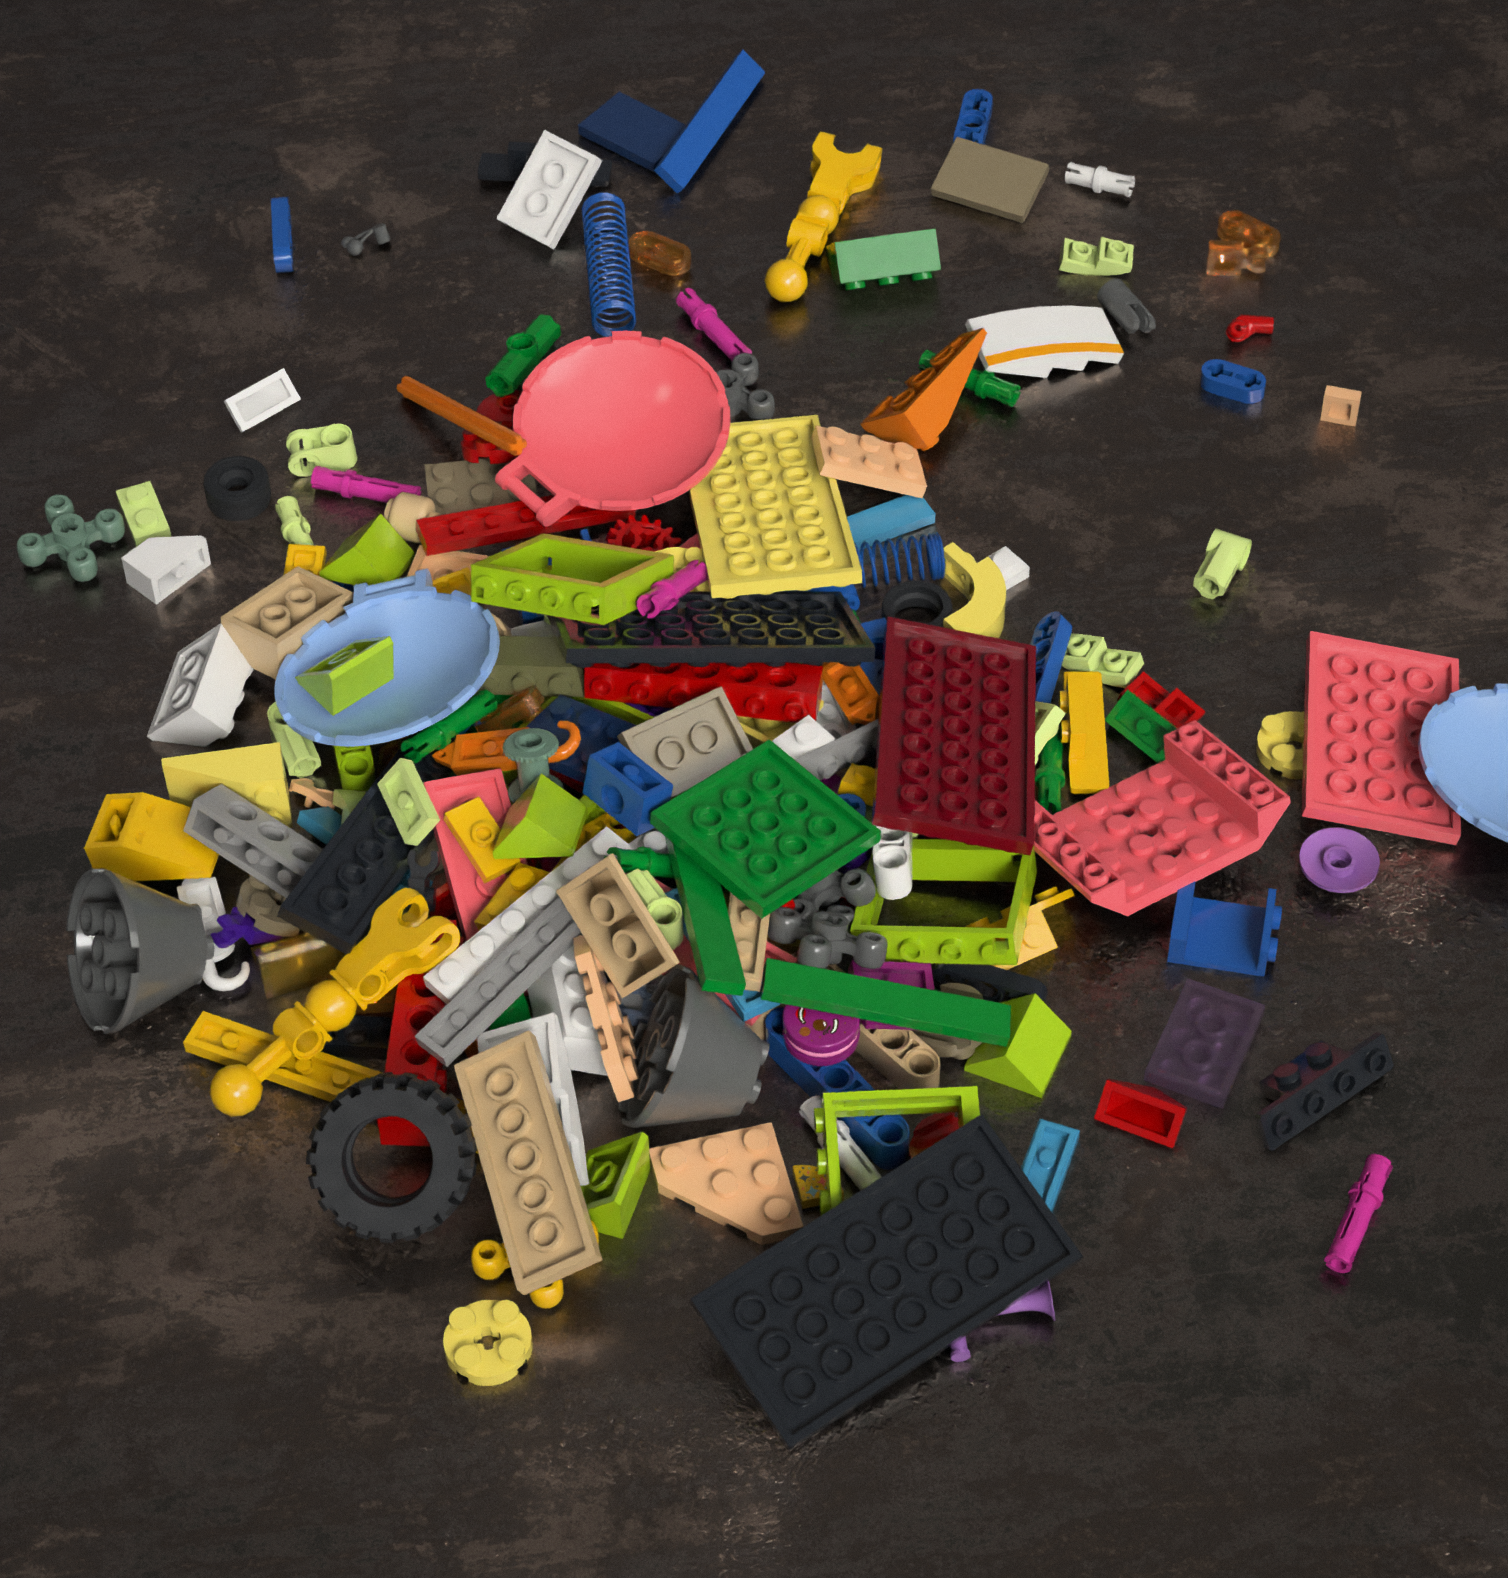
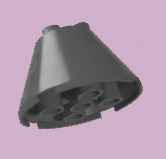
[66,868,215,1034]
[619,964,769,1128]

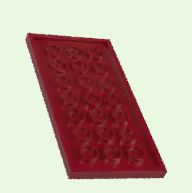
[872,617,1036,856]

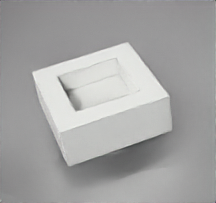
[979,546,1030,590]

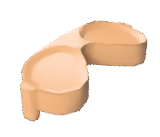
[289,778,335,810]

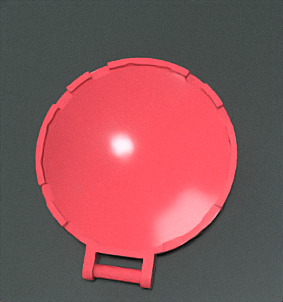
[495,331,731,527]

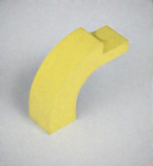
[943,542,1006,639]

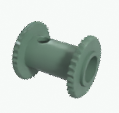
[503,728,564,803]

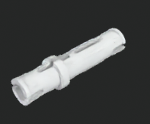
[799,1095,882,1191]

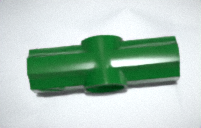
[485,314,561,397]

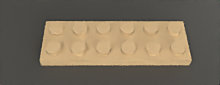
[454,1030,602,1295]

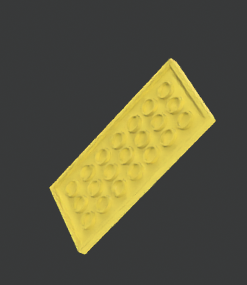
[688,415,862,599]

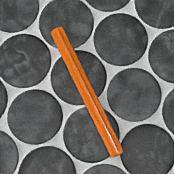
[397,376,527,456]

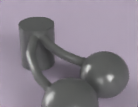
[341,223,391,256]

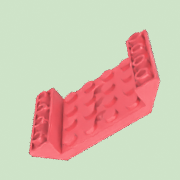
[1034,720,1290,916]

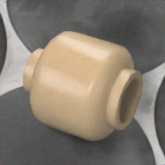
[384,492,440,543]

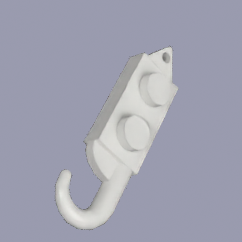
[176,877,250,991]

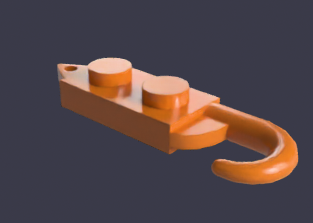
[822,662,880,726]
[432,721,581,776]

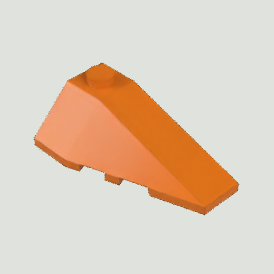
[860,328,987,451]

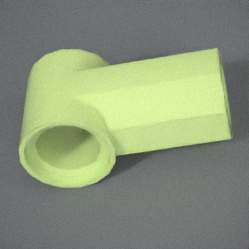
[1193,528,1252,599]
[267,702,321,778]
[626,869,684,950]

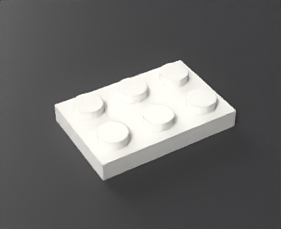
[496,130,602,250]

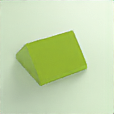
[319,513,415,585]
[295,636,394,716]
[493,773,588,859]
[964,993,1072,1098]
[581,1132,651,1239]

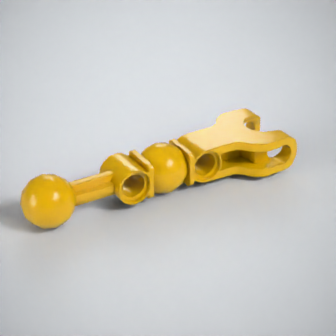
[764,131,882,302]
[209,888,460,1117]

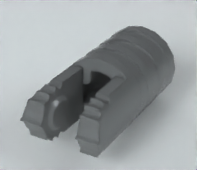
[1097,278,1156,333]

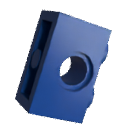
[582,742,673,836]

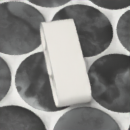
[873,826,912,900]

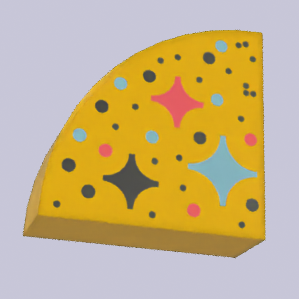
[792,1165,844,1209]

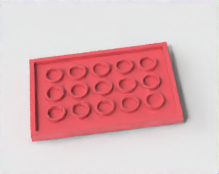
[1302,631,1461,845]

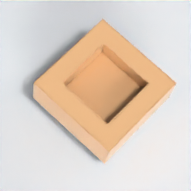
[1320,385,1362,427]

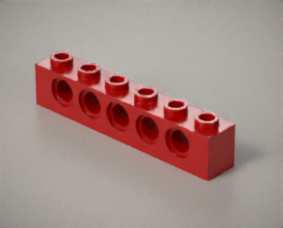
[584,662,823,723]
[377,919,465,1147]

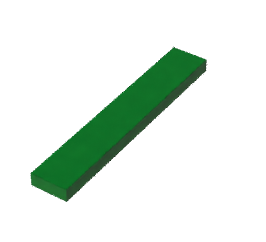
[665,837,746,996]
[761,958,1011,1047]

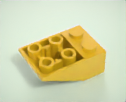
[84,792,219,881]

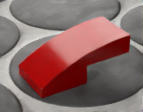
[1117,671,1206,728]

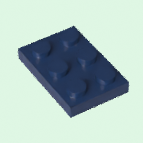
[526,694,637,783]

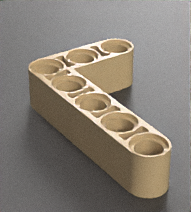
[746,950,941,1089]

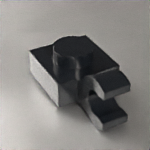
[407,850,440,919]

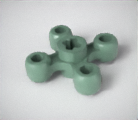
[16,494,125,582]

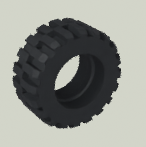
[306,1072,478,1243]

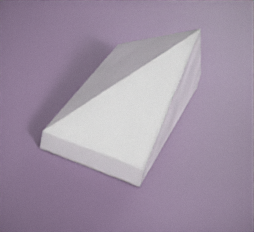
[223,368,301,432]

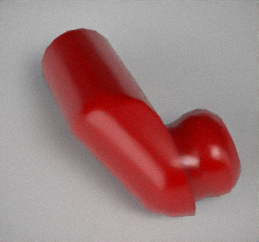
[1226,314,1274,342]

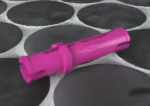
[676,288,752,361]
[311,465,421,503]
[637,560,707,618]
[1324,1154,1393,1273]

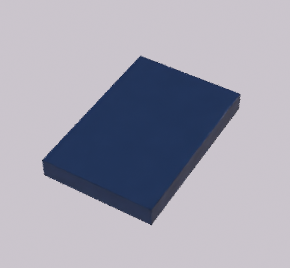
[578,92,686,172]

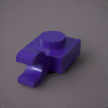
[210,906,283,948]

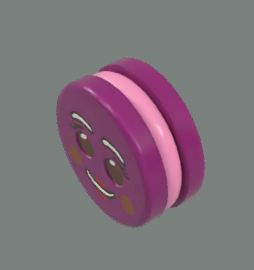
[783,1005,860,1066]

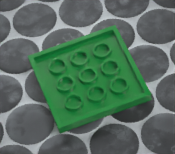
[650,739,881,919]

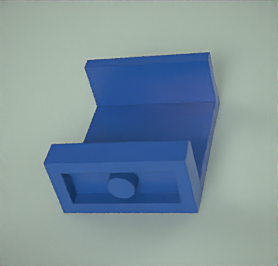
[1167,881,1282,977]

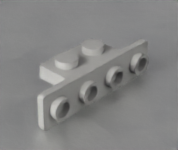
[795,719,878,780]

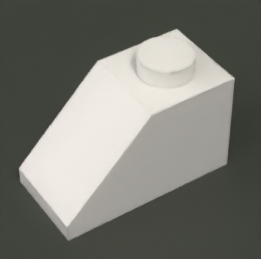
[121,535,211,605]

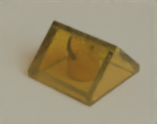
[250,932,342,999]

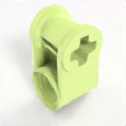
[286,424,357,477]

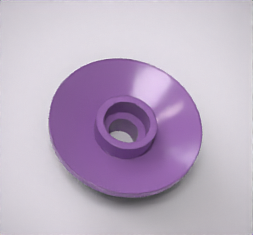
[1299,828,1380,893]

